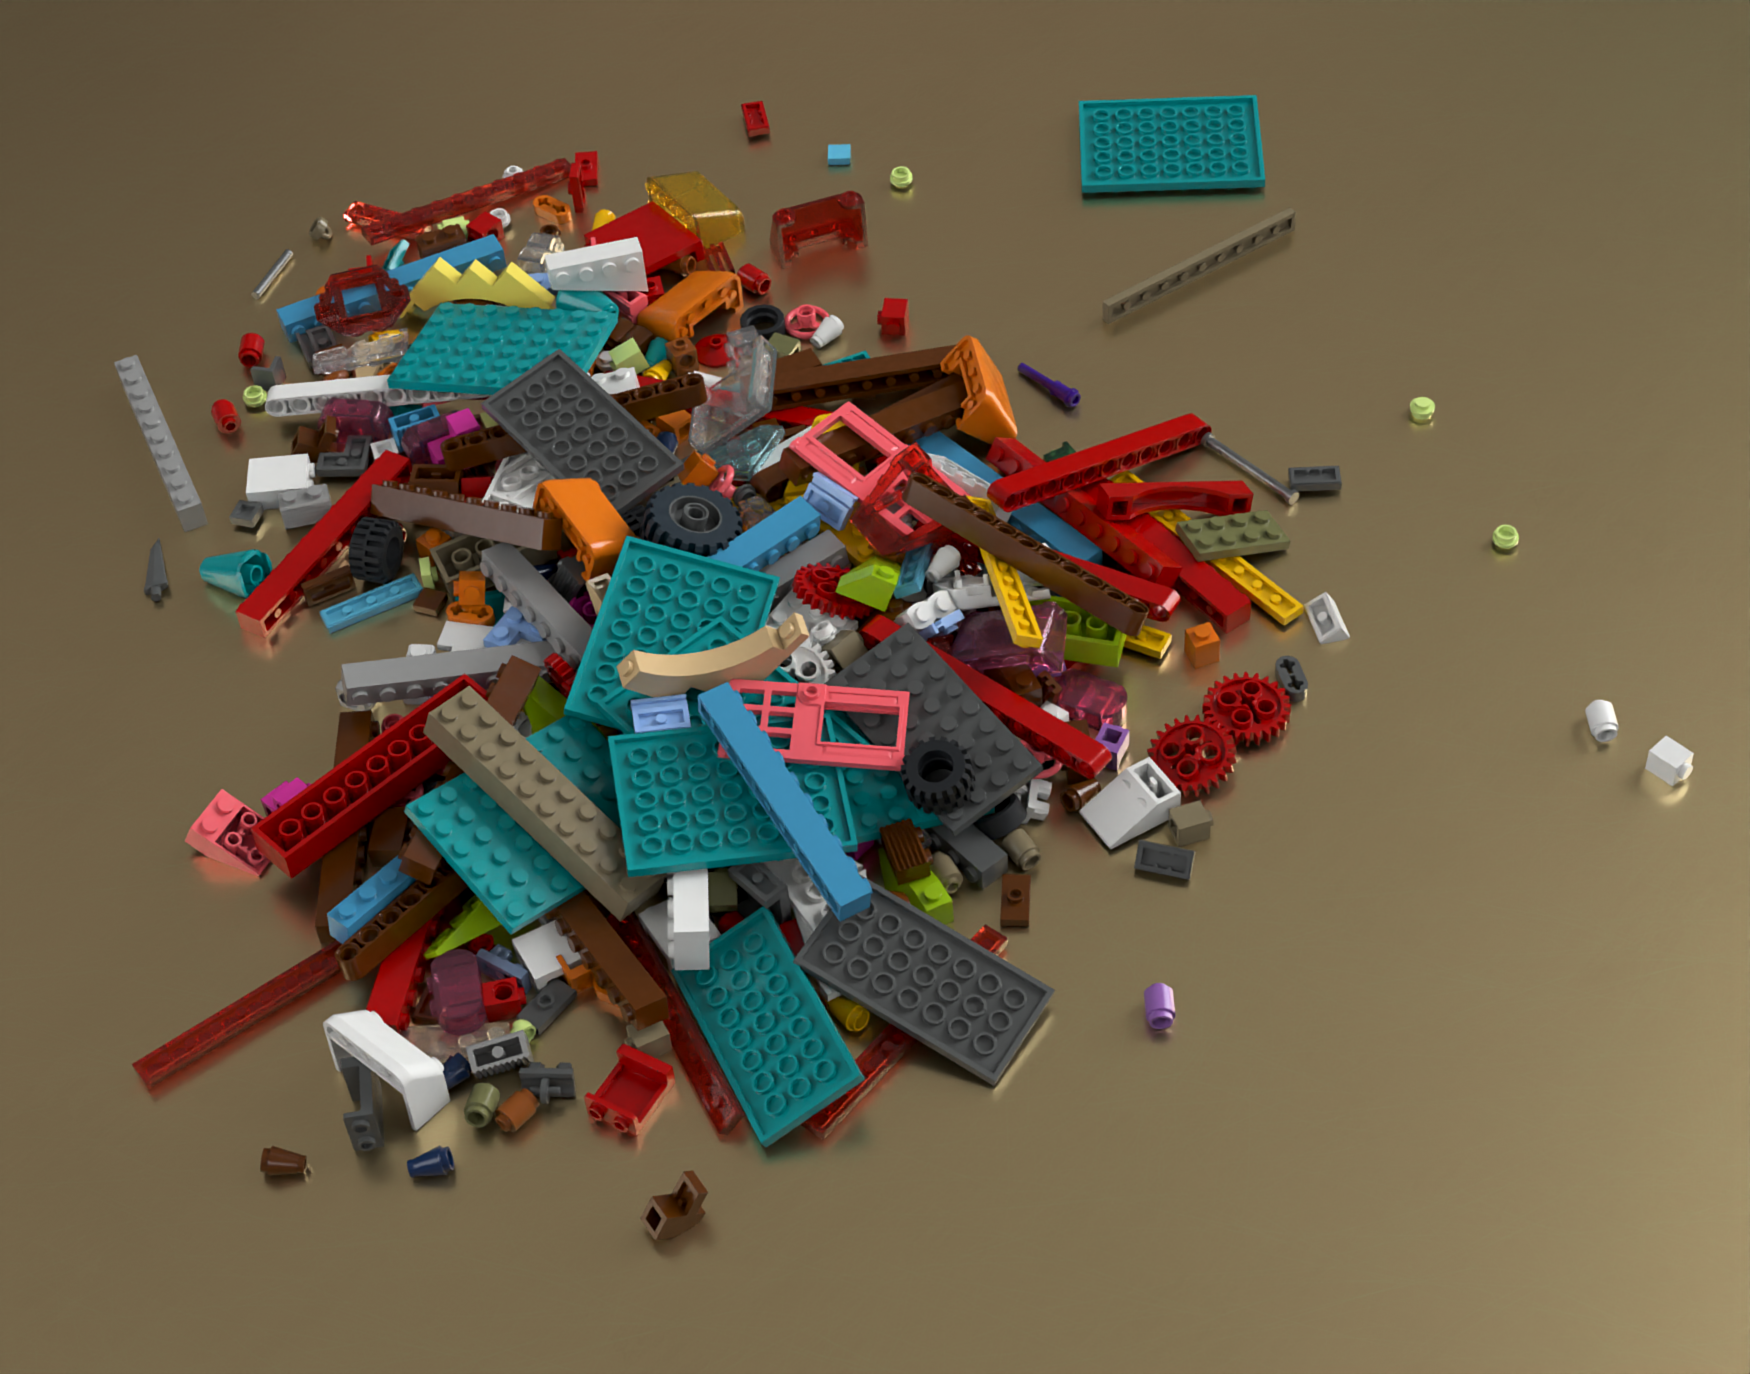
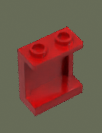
[584,1043,676,1136]

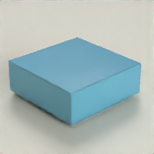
[828,144,851,165]

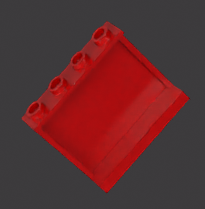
[584,201,705,275]

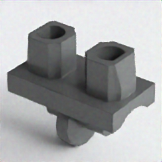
[519,1062,576,1104]

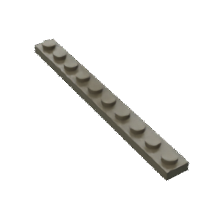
[1103,207,1296,324]

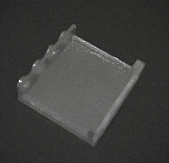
[688,335,777,454]

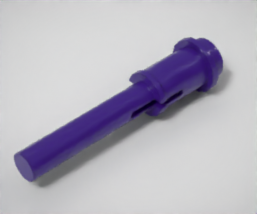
[1017,363,1081,407]

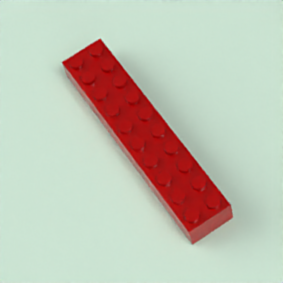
[250,673,488,879]

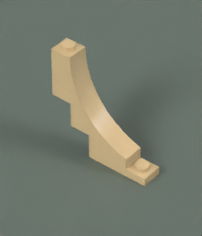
[616,612,810,697]

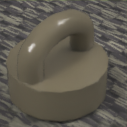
[309,216,332,240]

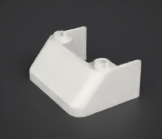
[323,1010,450,1131]

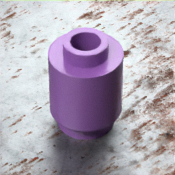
[1144,983,1176,1029]

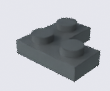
[315,435,374,477]

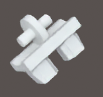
[1014,779,1052,825]

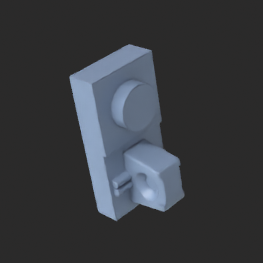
[476,944,532,994]

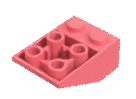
[185,789,270,877]

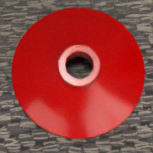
[695,334,741,368]

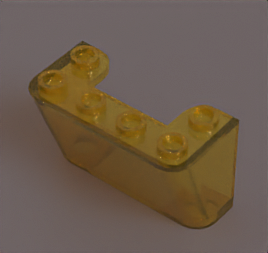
[645,171,745,252]

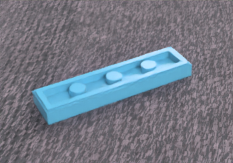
[893,539,935,599]
[319,573,423,634]

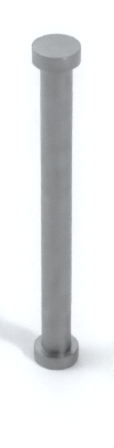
[1201,432,1300,505]

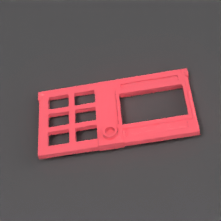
[789,401,971,548]
[717,679,910,771]

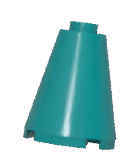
[556,290,619,317]
[199,549,272,599]

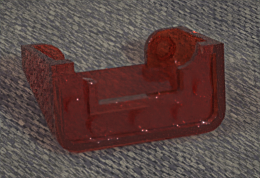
[769,191,868,270]

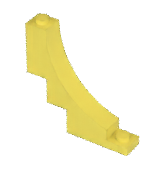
[394,257,555,319]

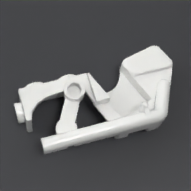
[932,570,1051,611]

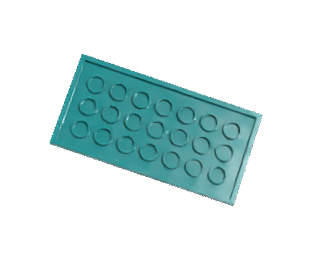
[671,906,865,1147]

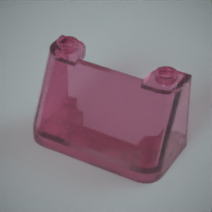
[948,601,1068,675]

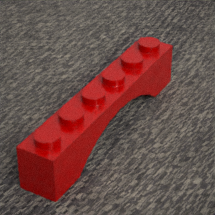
[1096,480,1254,520]

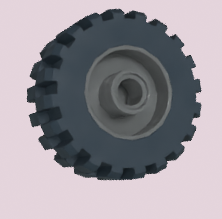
[639,483,743,557]

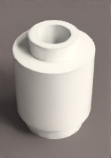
[1585,700,1619,742]

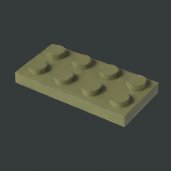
[1175,510,1290,562]

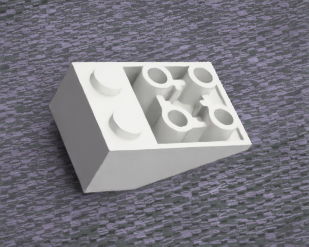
[1080,757,1181,850]

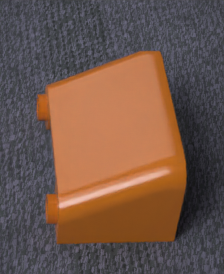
[637,271,744,342]
[940,335,1017,445]
[532,478,640,582]

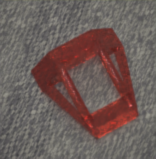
[314,264,411,337]
[850,441,970,558]

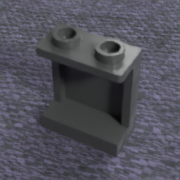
[728,863,792,925]
[341,1057,384,1151]

